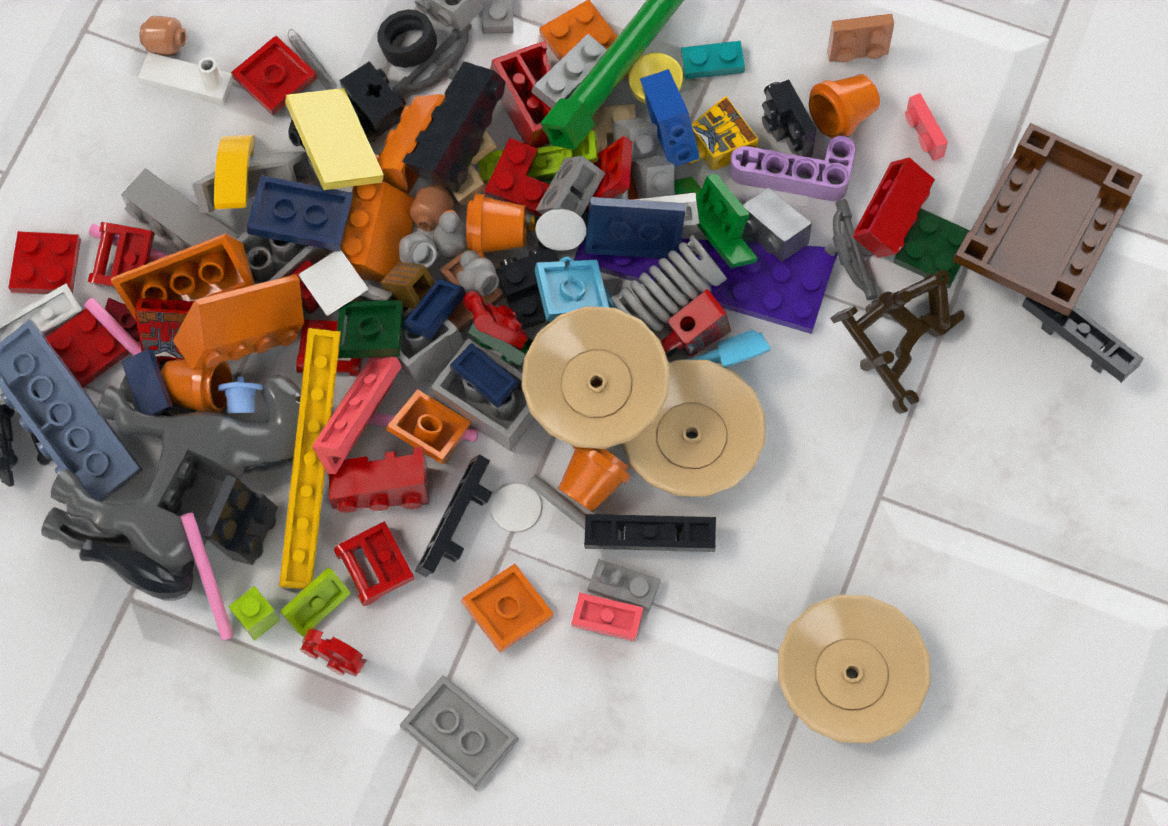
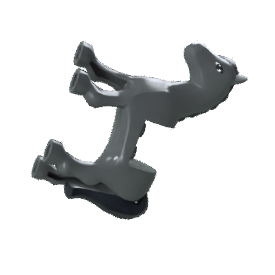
[41,374,333,601]

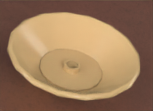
[521,306,670,449]
[621,360,765,497]
[778,595,930,743]

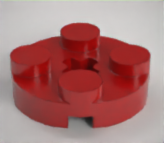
[300,629,367,676]

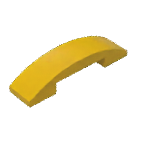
[214,135,255,209]

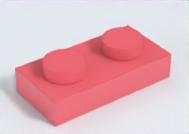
[905,93,948,161]
[571,592,643,642]

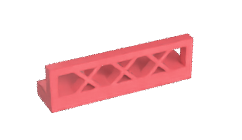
[312,357,402,474]

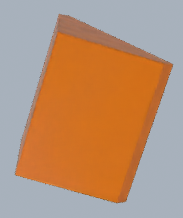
[386,389,471,464]

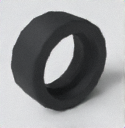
[377,9,437,68]

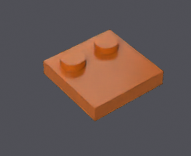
[461,564,554,653]

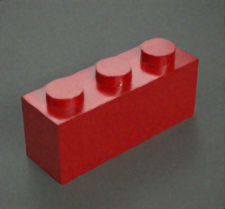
[852,157,935,258]

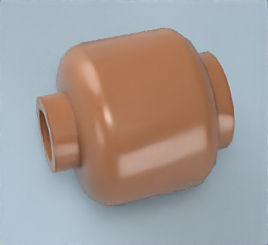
[139,16,187,56]
[410,184,455,232]

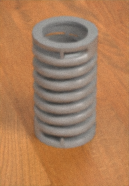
[611,234,727,332]

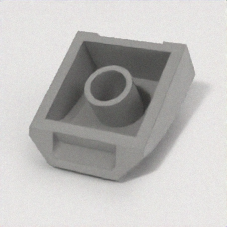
[394,308,464,382]

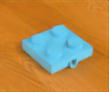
[534,257,609,321]

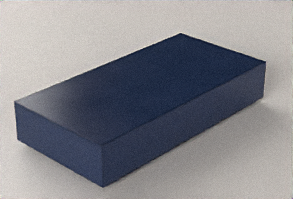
[403,278,466,339]
[450,343,519,408]
[121,349,174,416]

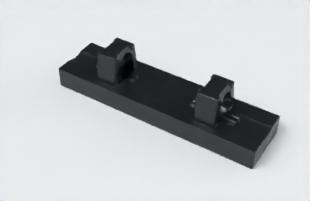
[1022,297,1144,383]
[415,454,492,577]
[584,514,716,552]

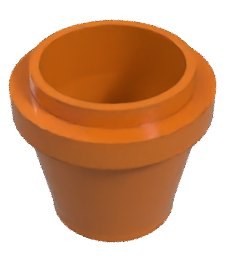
[809,74,880,139]
[466,194,527,255]
[161,359,232,413]
[557,446,631,513]

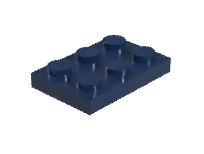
[246,175,353,252]
[585,197,685,259]

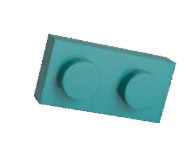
[681,40,745,79]

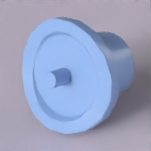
[218,377,263,413]

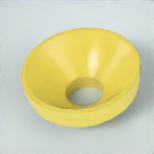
[628,53,683,104]

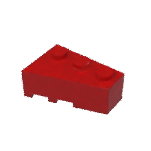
[490,40,551,148]
[329,446,429,513]

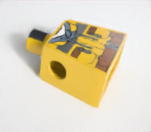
[687,96,759,170]

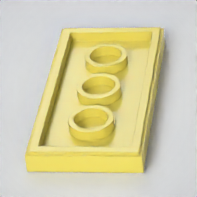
[285,88,384,190]

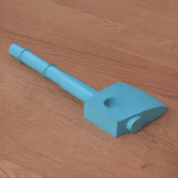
[688,329,771,368]

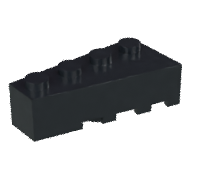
[402,61,506,193]

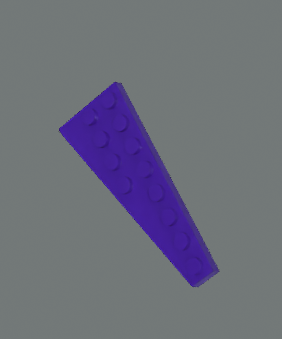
[574,238,837,334]

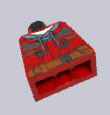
[661,289,731,358]
[135,298,194,370]

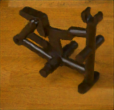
[830,270,965,414]

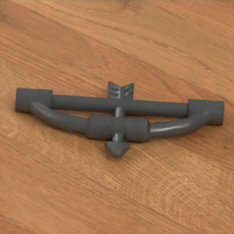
[392,23,472,95]
[825,199,878,301]

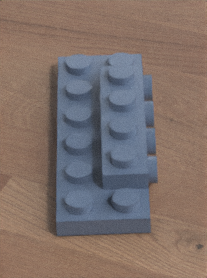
[0,319,143,502]

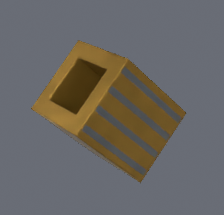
[381,262,435,308]

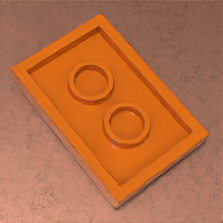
[539,0,628,80]

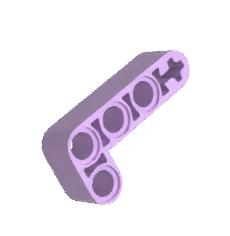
[730,136,855,201]

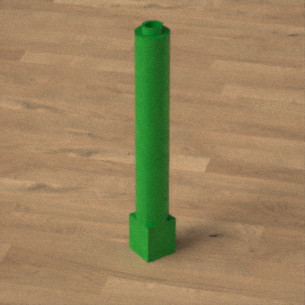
[540,0,684,150]

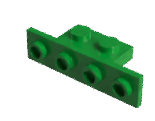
[674,173,757,268]

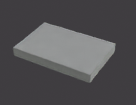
[399,675,519,791]

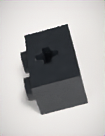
[340,61,407,138]

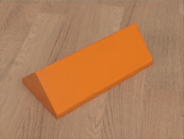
[111,233,255,321]

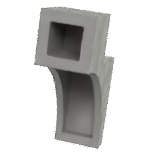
[613,118,674,199]
[192,151,313,213]

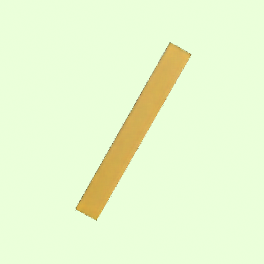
[279,328,341,589]

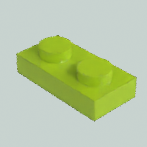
[279,567,351,637]

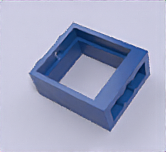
[640,69,700,167]

